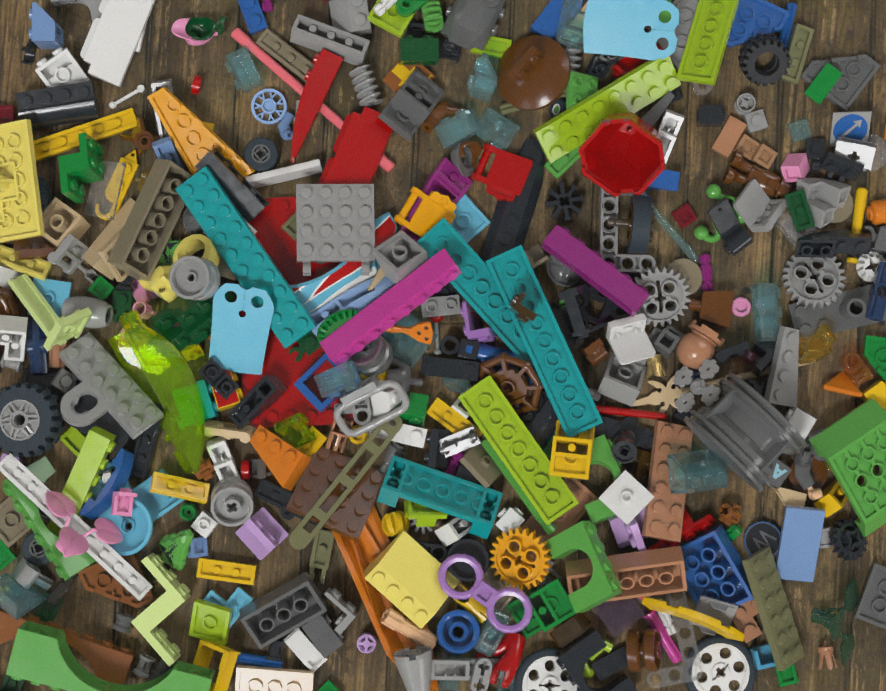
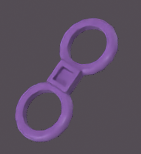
[438,553,532,633]

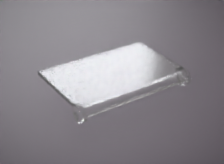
[84,160,127,220]

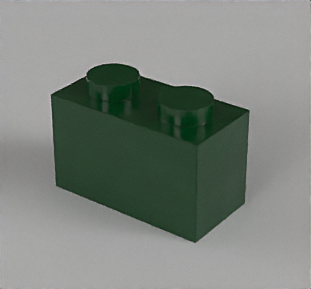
[398,35,439,65]

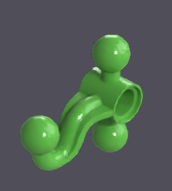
[694,184,745,243]

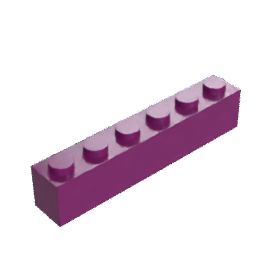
[541,225,650,317]

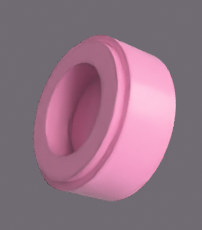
[732,297,751,317]

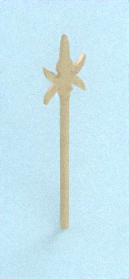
[633,356,815,413]

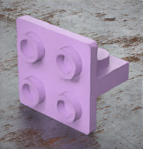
[235,507,289,560]
[609,508,647,552]

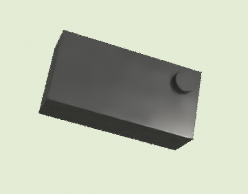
[239,571,327,649]

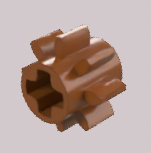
[192,457,215,481]
[717,500,742,526]

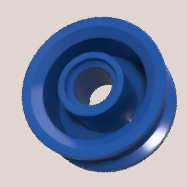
[436,610,480,655]

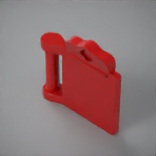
[470,143,533,202]

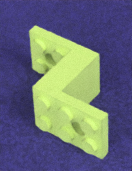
[131,553,191,667]

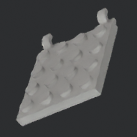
[296,184,375,276]

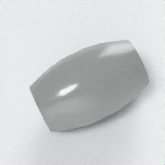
[61,296,113,328]

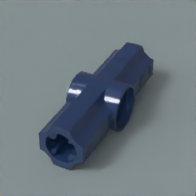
[865,261,886,322]
[26,316,49,376]

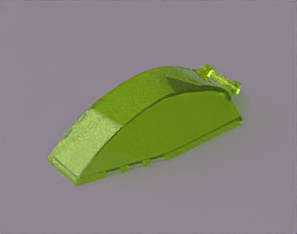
[109,310,205,474]

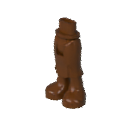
[722,149,791,198]

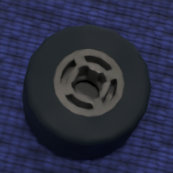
[244,137,280,173]
[22,532,50,565]

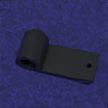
[707,197,753,256]

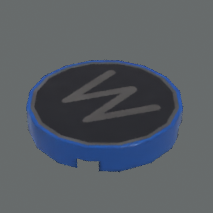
[743,521,781,556]

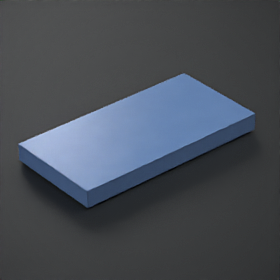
[776,505,825,582]

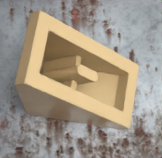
[774,487,807,507]

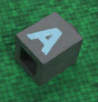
[768,459,792,489]

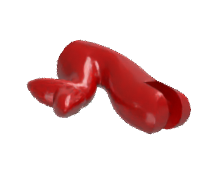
[474,633,526,689]

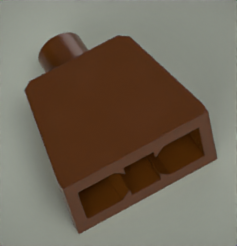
[688,291,734,328]

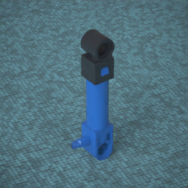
[441,335,533,383]

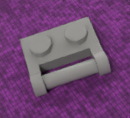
[47,233,89,275]

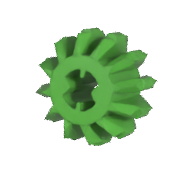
[421,0,444,33]

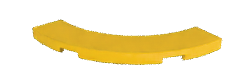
[642,597,745,642]

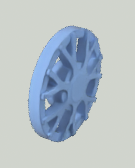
[251,89,287,125]

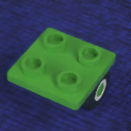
[549,71,598,119]

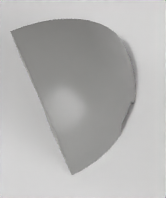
[796,178,851,228]

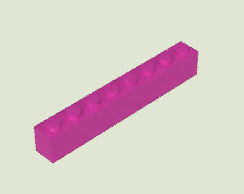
[320,248,462,366]

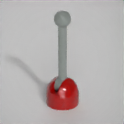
[429,316,443,356]

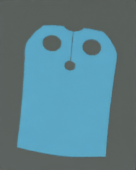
[583,0,679,61]
[209,283,274,375]

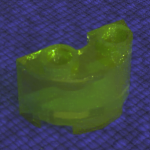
[274,413,316,448]

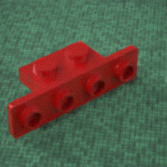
[646,508,715,550]

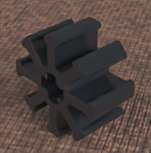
[544,182,584,222]

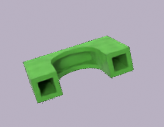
[585,435,622,525]
[546,521,623,613]

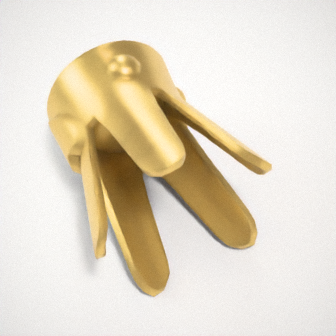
[646,354,667,378]

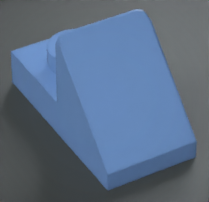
[152,136,184,170]

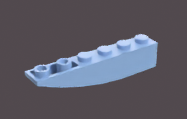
[310,276,395,336]

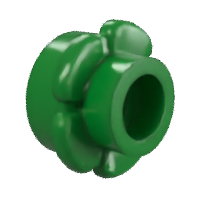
[179,503,198,522]
[726,524,744,541]

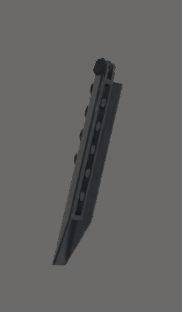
[480,138,545,265]

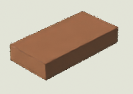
[711,115,747,158]

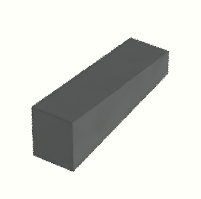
[641,91,675,127]

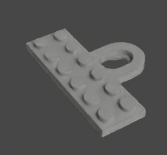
[58,332,164,439]

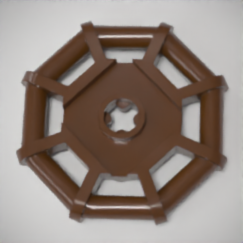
[475,352,544,416]

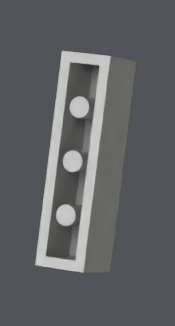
[290,14,370,67]

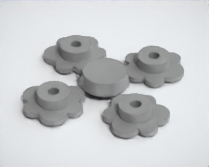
[673,359,721,413]

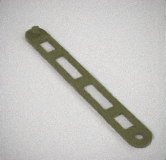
[289,416,402,550]

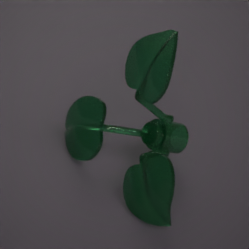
[811,577,859,666]

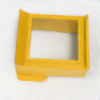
[193,640,241,691]

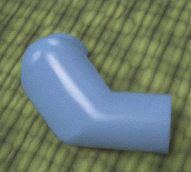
[278,111,294,140]

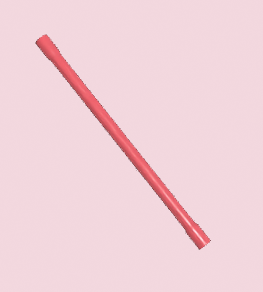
[231,27,395,173]

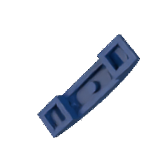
[79,448,134,520]

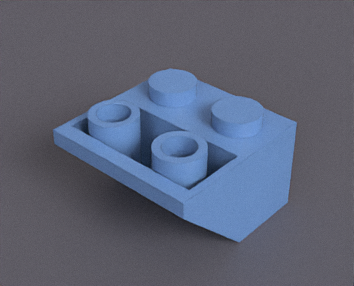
[29,2,64,49]

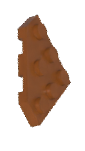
[78,554,156,608]

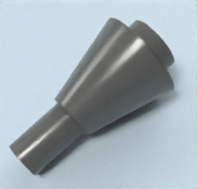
[378,442,406,474]

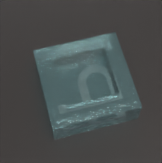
[787,119,812,143]

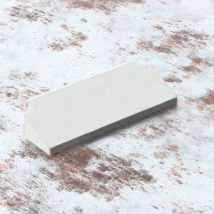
[80,0,156,87]

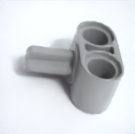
[334,397,373,425]
[12,556,53,590]

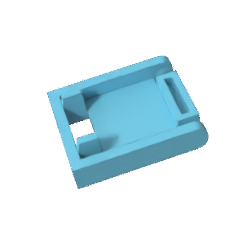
[131,468,184,522]

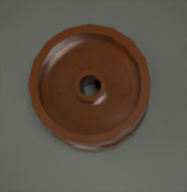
[626,628,661,672]

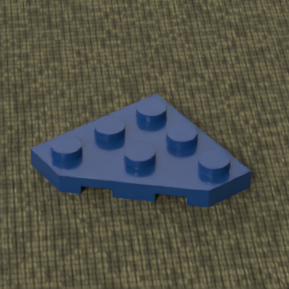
[726,0,790,48]

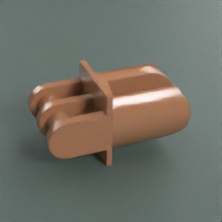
[325,417,354,453]

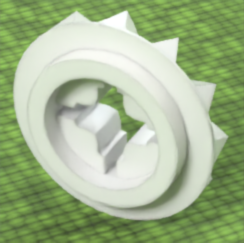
[856,251,886,282]

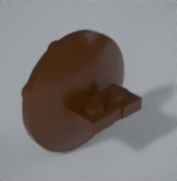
[496,35,571,111]

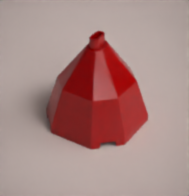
[578,112,665,196]

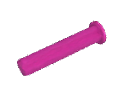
[643,610,683,664]

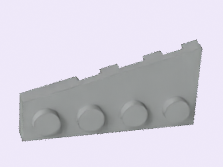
[764,326,799,408]

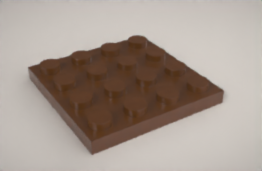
[286,445,386,542]

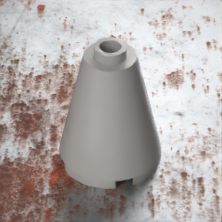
[393,646,432,691]

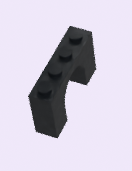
[555,627,638,691]

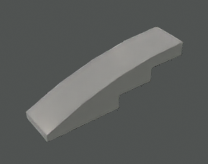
[431,658,504,681]

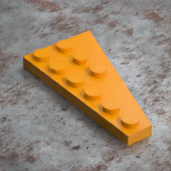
[147,87,255,177]

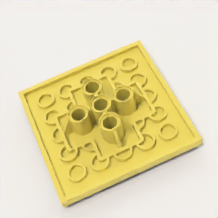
[0,119,45,243]

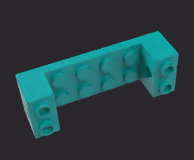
[377,455,503,539]

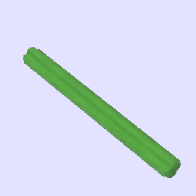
[481,439,556,535]

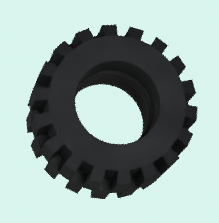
[738,33,791,87]

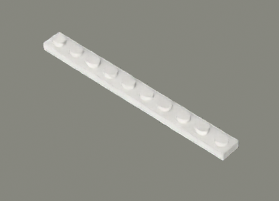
[0,453,153,601]

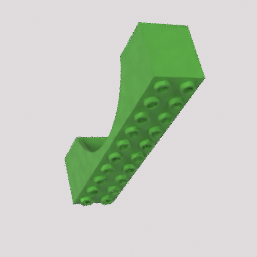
[6,620,215,691]

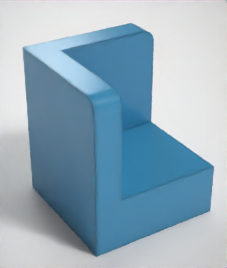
[749,643,776,670]

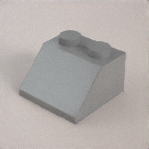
[329,0,372,36]
[372,230,427,285]
[597,352,647,406]

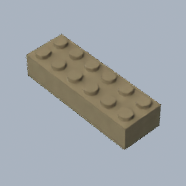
[107,159,192,281]

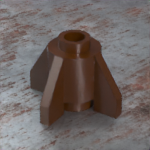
[120,116,159,156]

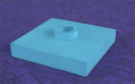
[27,278,73,317]

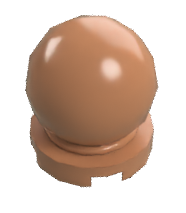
[676,320,725,369]

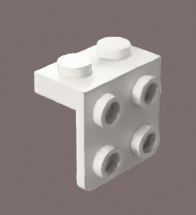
[606,313,656,365]

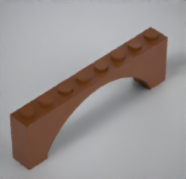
[0,604,136,684]

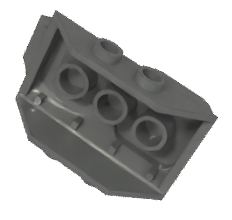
[441,0,506,51]

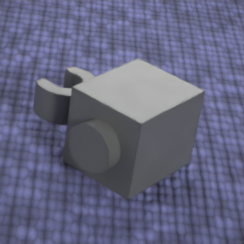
[863,225,886,255]

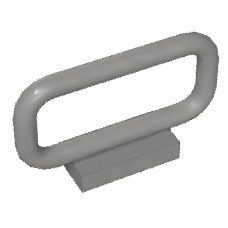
[334,374,410,437]

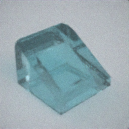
[442,377,470,393]

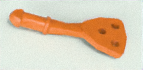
[384,321,433,344]

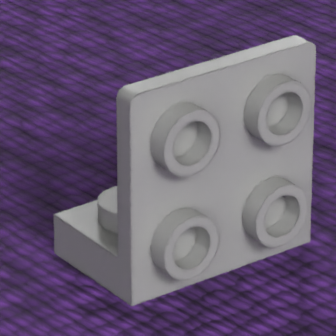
[324,587,358,635]

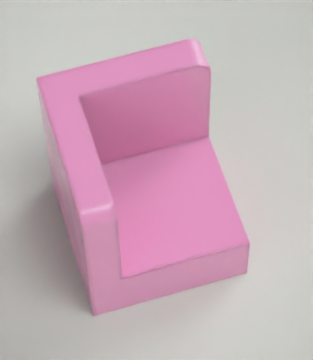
[781,153,810,182]

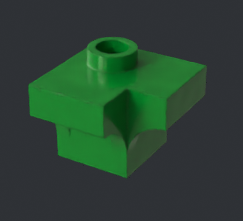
[397,392,429,427]

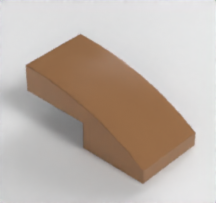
[733,134,778,170]

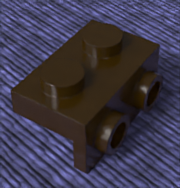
[509,292,537,323]
[625,449,651,489]

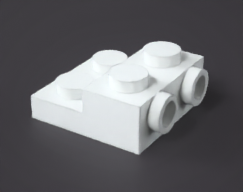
[35,46,90,88]

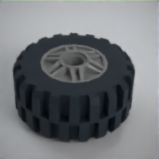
[0,383,65,457]

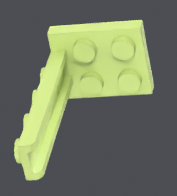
[7,273,92,352]

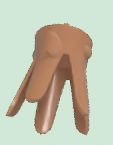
[818,640,838,670]

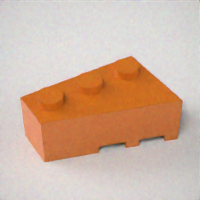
[250,425,312,491]

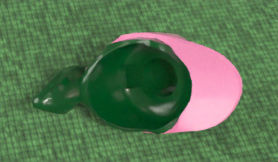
[171,16,226,46]

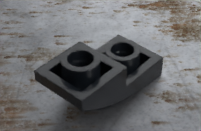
[586,54,619,80]
[197,357,240,400]

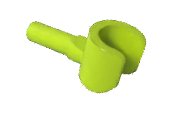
[590,639,613,661]

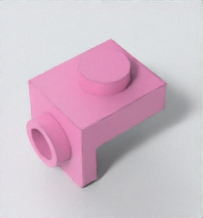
[110,488,138,517]

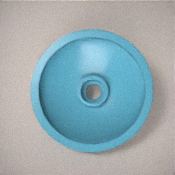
[98,499,153,556]

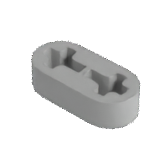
[469,657,492,691]

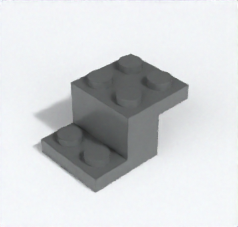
[378,68,445,141]

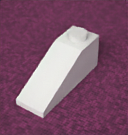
[368,421,428,448]

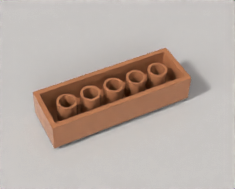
[565,546,687,602]

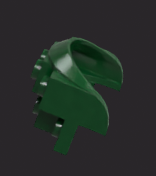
[150,284,235,354]

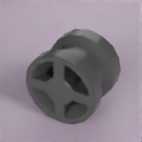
[112,612,135,633]

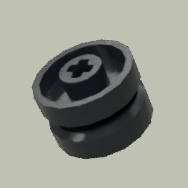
[446,537,489,582]

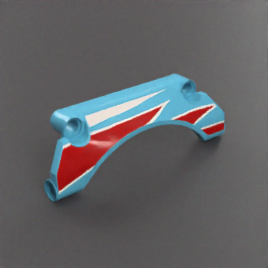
[243,211,398,315]

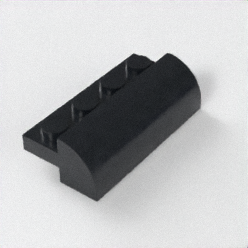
[15,81,101,130]
[519,391,558,451]

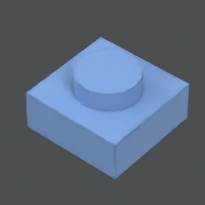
[187,536,208,558]

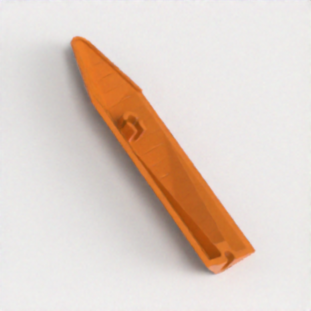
[331,506,438,691]

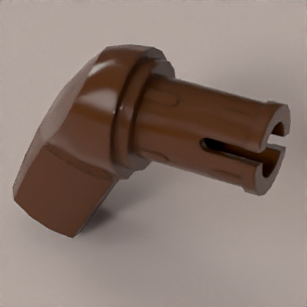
[421,101,465,134]

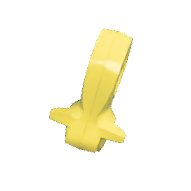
[138,234,221,303]

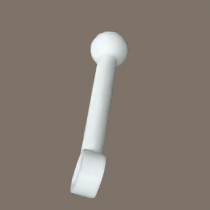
[109,85,145,109]

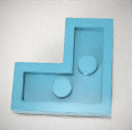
[203,587,254,628]

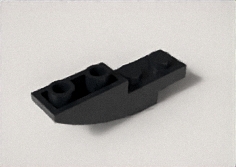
[794,230,872,258]

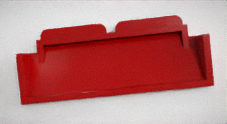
[318,106,393,184]

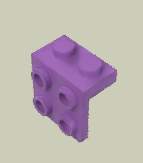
[460,301,499,343]

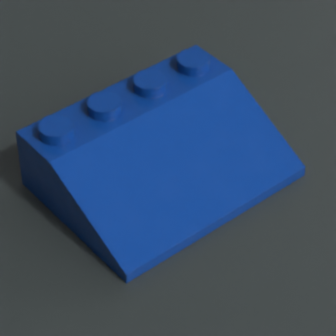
[680,524,754,606]

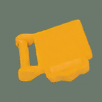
[393,186,456,238]

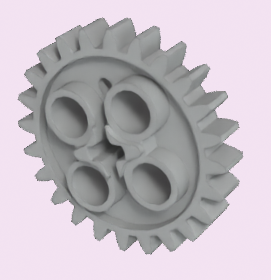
[782,255,846,310]
[634,265,691,327]

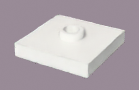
[599,470,654,526]

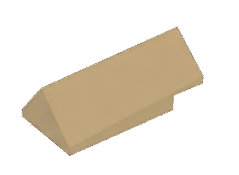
[82,198,135,281]

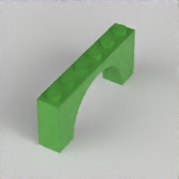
[2,456,96,581]

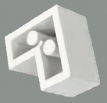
[0,315,28,362]

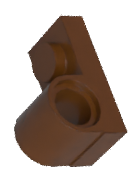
[579,338,609,367]

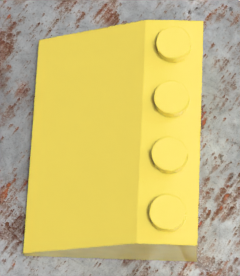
[363,530,460,629]

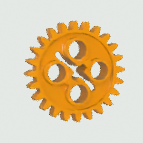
[489,526,552,590]

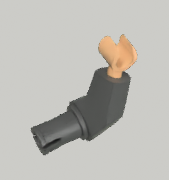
[794,443,823,500]

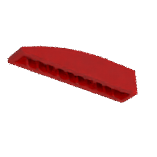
[290,48,343,164]

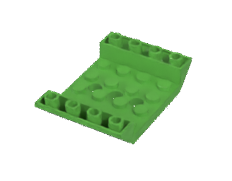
[809,398,886,537]

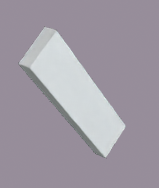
[244,159,323,189]

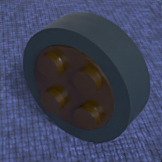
[607,195,655,254]

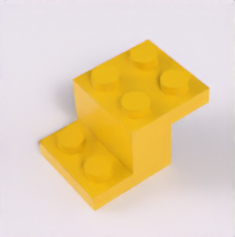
[549,420,595,480]

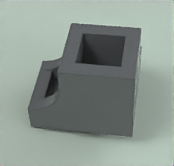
[648,324,684,359]

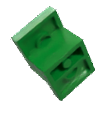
[58,132,105,204]
[507,578,576,639]

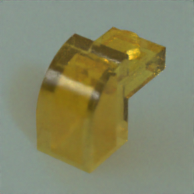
[798,324,837,364]

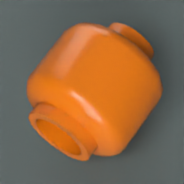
[866,199,886,225]

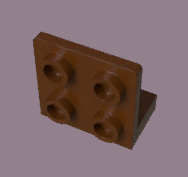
[13,236,58,261]

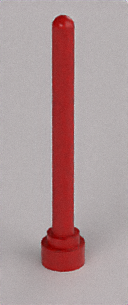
[595,405,666,420]

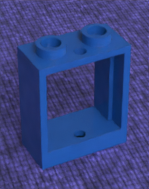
[294,353,356,413]

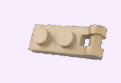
[198,420,256,443]

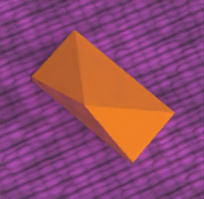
[819,371,862,397]

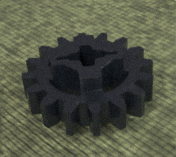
[829,518,868,561]

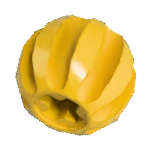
[381,510,410,537]

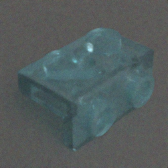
[473,107,521,151]

